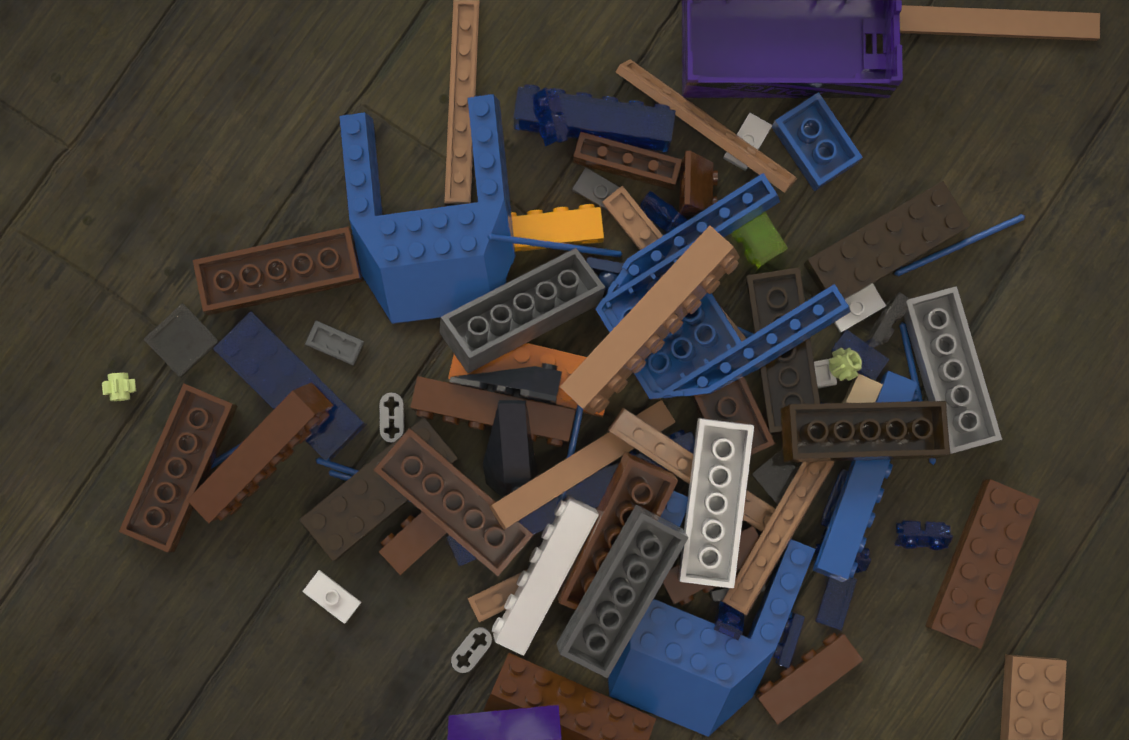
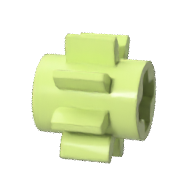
[829,347,862,381]
[102,373,136,401]

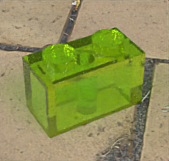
[732,212,788,269]

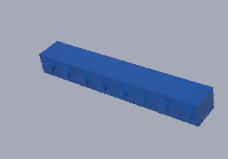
[813,371,919,582]

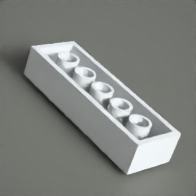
[678,418,754,588]

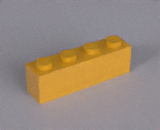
[511,204,604,252]

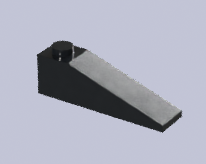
[450,363,562,405]
[483,400,538,498]

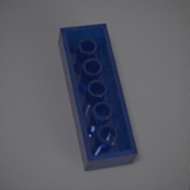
[513,85,676,152]
[213,311,367,462]

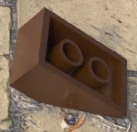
[679,151,718,218]

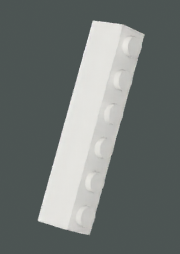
[492,495,599,656]

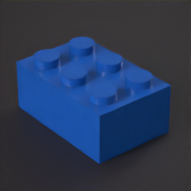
[771,92,863,192]

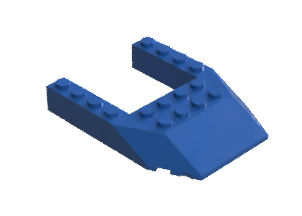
[340,94,516,324]
[596,173,851,399]
[608,491,815,737]

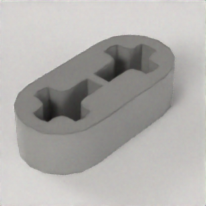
[380,392,405,443]
[451,627,492,673]

